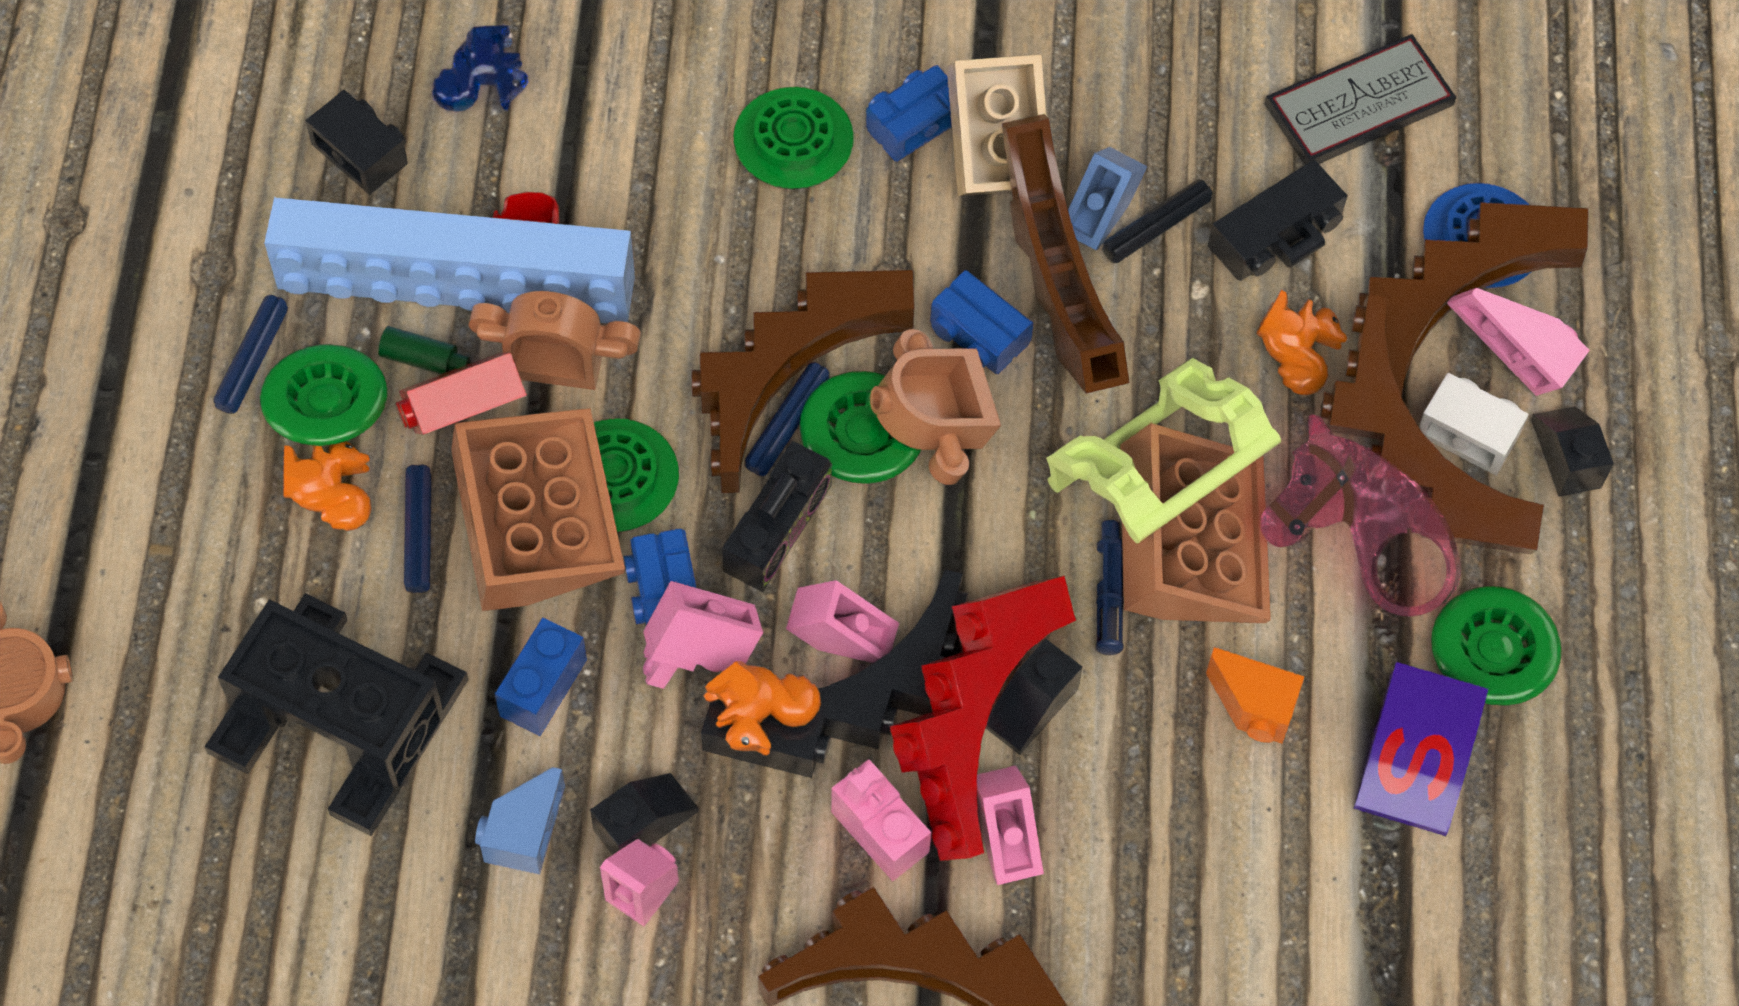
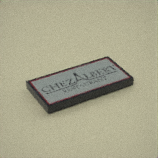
[1264,34,1456,165]

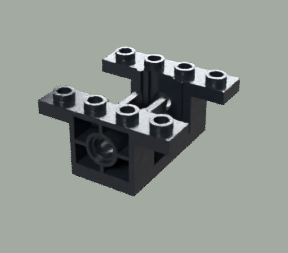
[205,593,469,836]

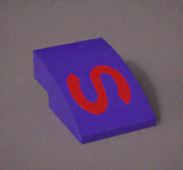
[1354,662,1488,836]

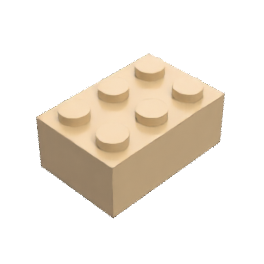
[947,55,1046,196]

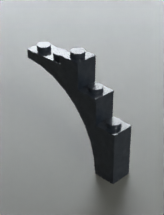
[701,569,969,778]

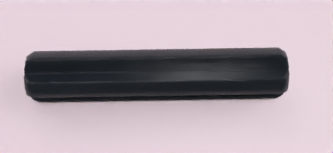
[1102,179,1213,263]

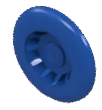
[1423,183,1531,288]

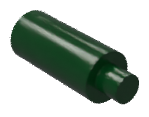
[378,326,471,375]

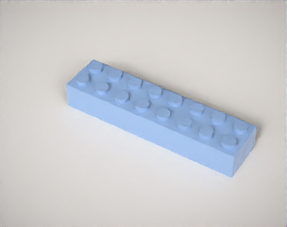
[264,197,635,324]

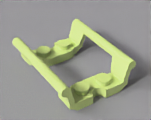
[1046,358,1281,543]

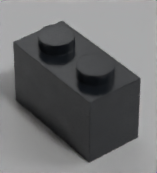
[305,89,408,195]

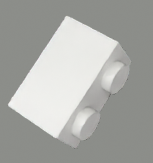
[1419,373,1529,476]

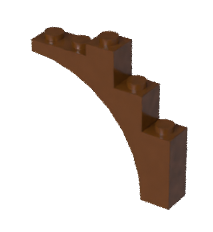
[1002,114,1130,394]
[1358,202,1588,397]
[692,270,915,493]
[1320,294,1544,555]
[758,887,1068,1006]

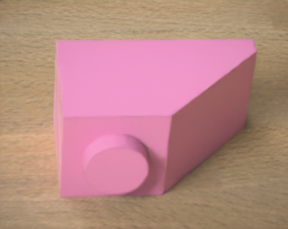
[786,580,899,663]
[977,766,1044,885]
[600,839,679,926]

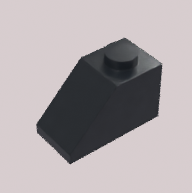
[1531,406,1614,497]
[986,639,1083,755]
[590,773,699,855]

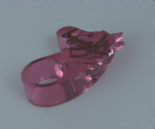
[1261,414,1461,617]

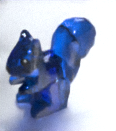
[432,25,529,112]

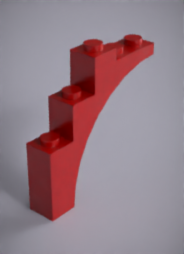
[889,576,1076,861]

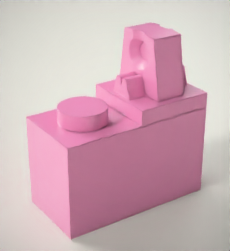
[643,581,763,689]
[831,759,931,881]

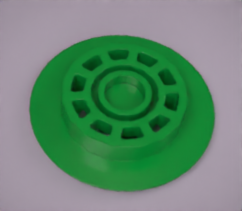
[733,87,854,189]
[260,344,388,446]
[800,371,921,484]
[594,418,679,532]
[1431,586,1562,706]

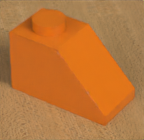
[1206,647,1305,744]

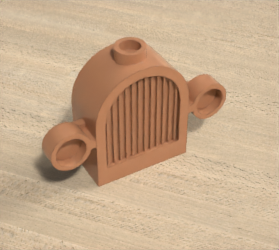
[469,291,641,390]
[870,329,1001,485]
[0,602,73,764]

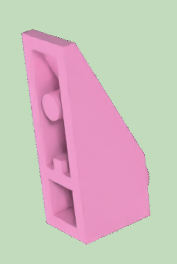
[1447,288,1590,396]

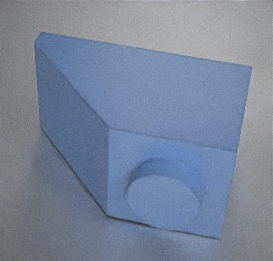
[1068,147,1147,250]
[475,767,565,875]

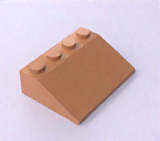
[451,408,625,611]
[1120,423,1271,623]

